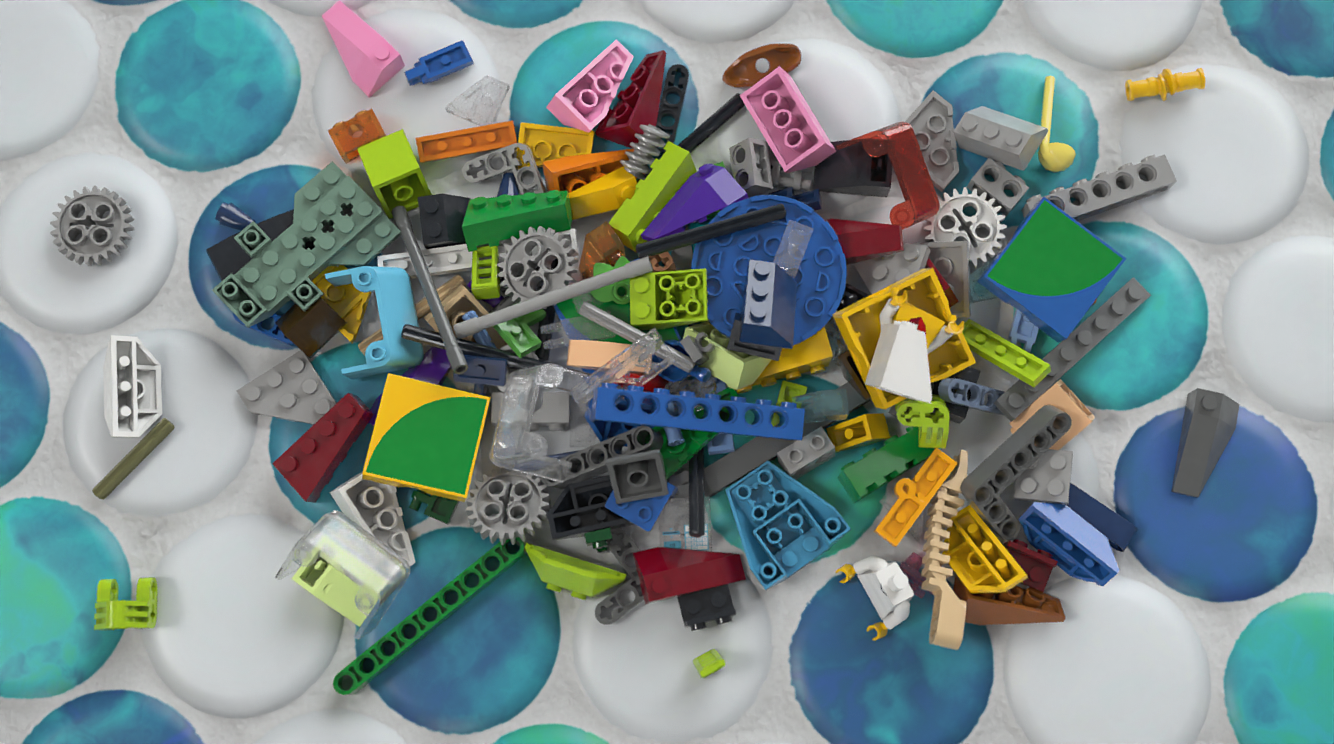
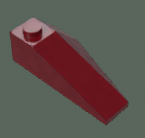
[825,218,904,265]
[633,547,746,605]

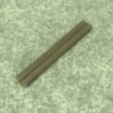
[92,418,174,500]

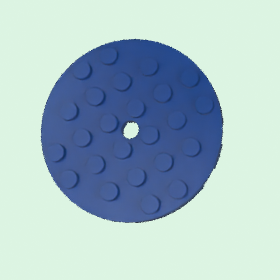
[691,195,847,346]

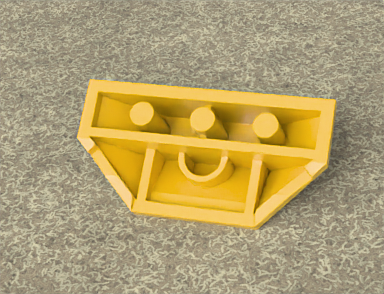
[942,505,1028,593]

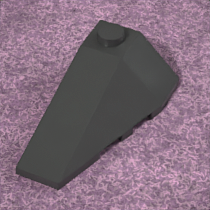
[1171,388,1240,498]

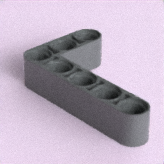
[960,405,1071,541]

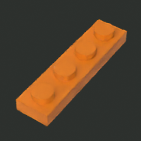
[415,120,517,163]

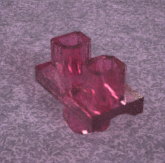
[898,552,933,599]

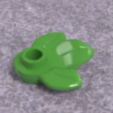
[590,256,630,304]

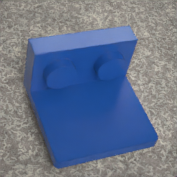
[605,482,678,532]

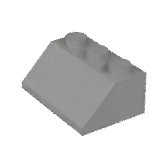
[953,106,1048,171]

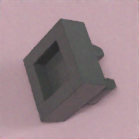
[680,332,715,365]

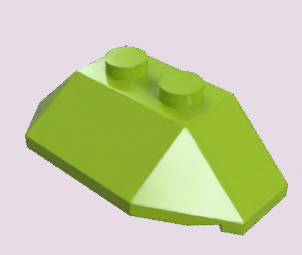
[525,542,627,601]

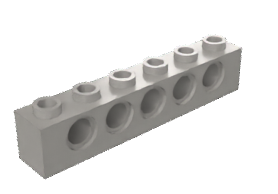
[1021,155,1177,221]

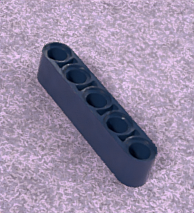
[1045,482,1138,552]

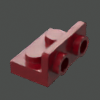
[1003,539,1058,592]

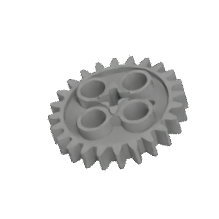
[50,186,135,266]
[497,226,579,309]
[466,466,551,545]

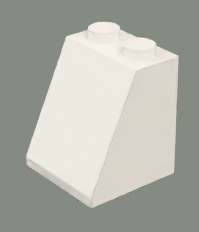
[865,320,932,403]

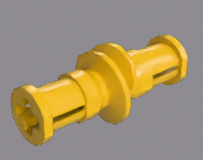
[1125,68,1205,101]

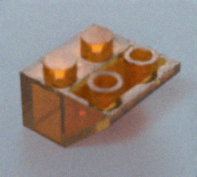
[579,221,625,281]

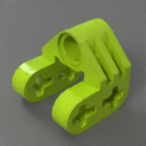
[895,394,949,448]
[94,577,157,631]

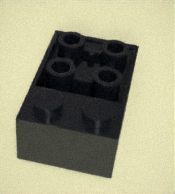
[813,138,894,197]

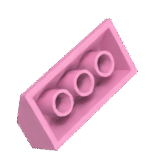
[740,66,836,173]

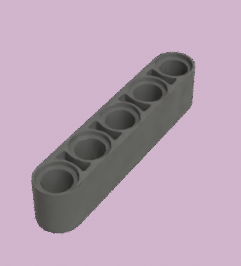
[541,425,664,490]

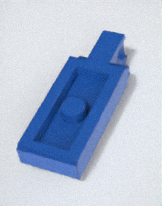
[404,40,474,86]

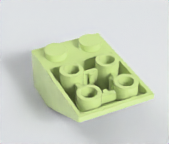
[291,536,392,627]

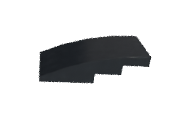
[206,209,315,281]

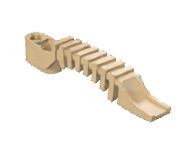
[921,449,968,650]

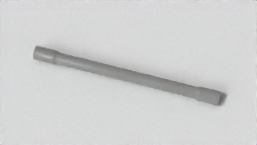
[454,256,653,339]

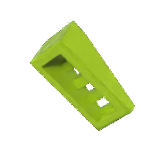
[471,246,500,300]
[693,649,726,678]

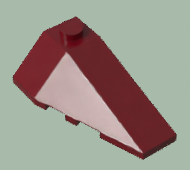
[595,50,667,148]

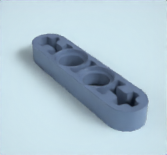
[938,378,1005,415]

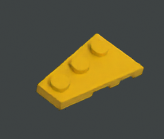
[516,122,595,169]

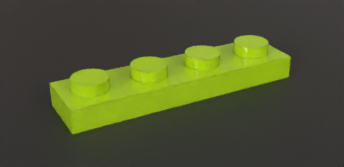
[962,319,1051,388]

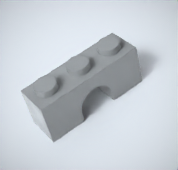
[491,392,571,431]

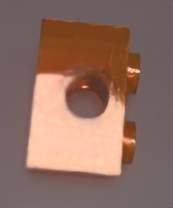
[327,109,386,164]

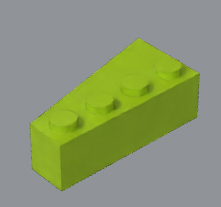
[608,141,697,252]

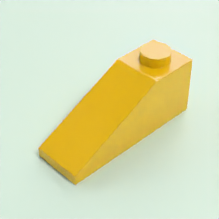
[568,166,637,220]

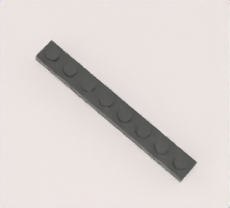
[994,277,1151,422]

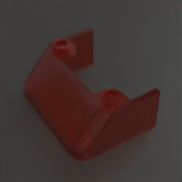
[836,122,940,230]

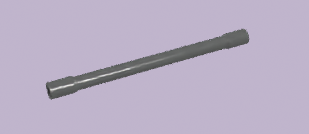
[391,206,468,374]

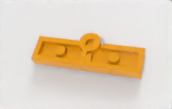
[874,448,957,547]

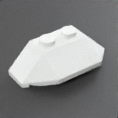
[103,335,162,438]

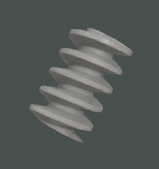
[620,124,670,180]

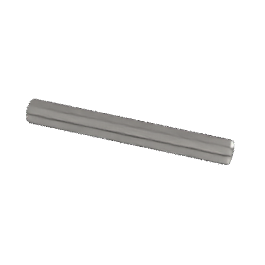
[579,302,696,372]

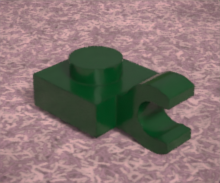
[584,528,613,553]

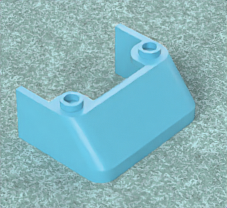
[325,266,424,380]

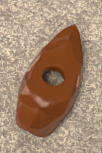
[722,44,802,87]

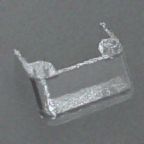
[490,363,591,483]
[275,511,410,640]

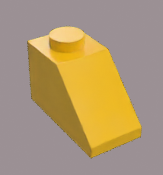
[826,413,890,453]

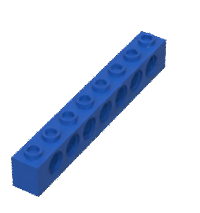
[591,383,805,441]

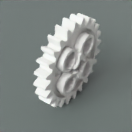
[924,187,1007,268]

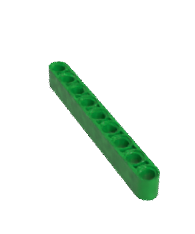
[333,537,526,695]

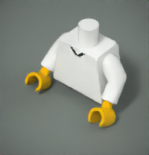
[835,556,914,641]

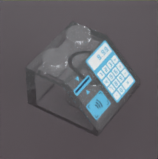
[658,496,712,552]

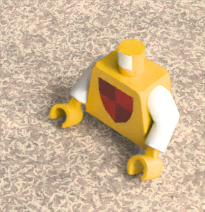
[879,287,964,354]

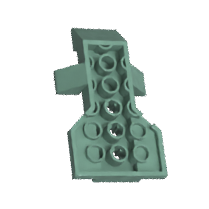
[212,161,401,328]

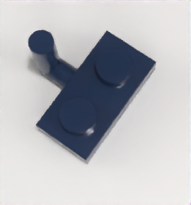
[453,355,507,396]

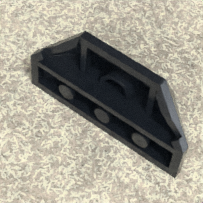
[547,475,634,540]

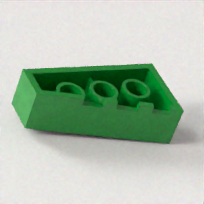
[462,190,573,252]
[837,426,943,503]

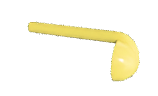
[1038,76,1076,172]

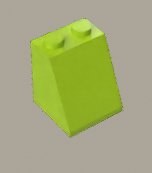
[357,129,432,219]

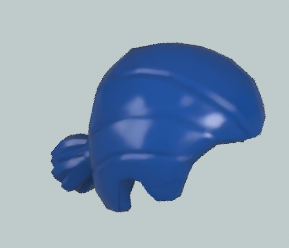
[652,340,712,383]

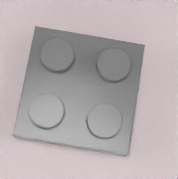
[1014,449,1073,505]

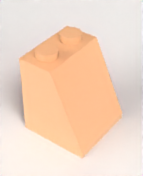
[1009,379,1095,450]

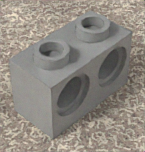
[729,138,773,197]
[967,158,1029,217]
[777,427,835,480]

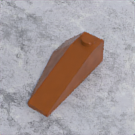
[953,575,1066,625]

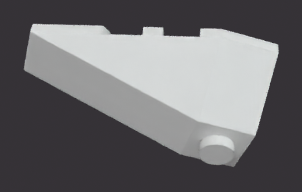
[330,472,416,577]

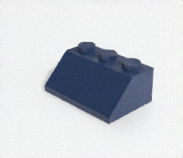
[739,259,797,349]

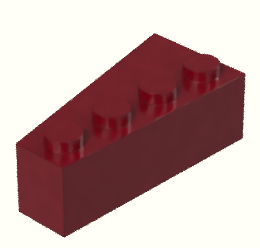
[272,393,374,503]

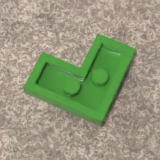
[493,302,546,358]

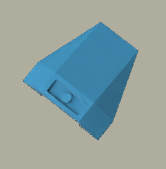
[726,461,851,590]

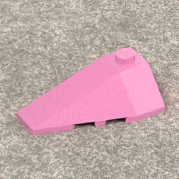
[322,0,405,98]
[546,39,633,132]

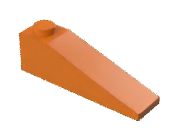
[542,149,645,193]

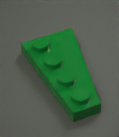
[645,387,739,479]

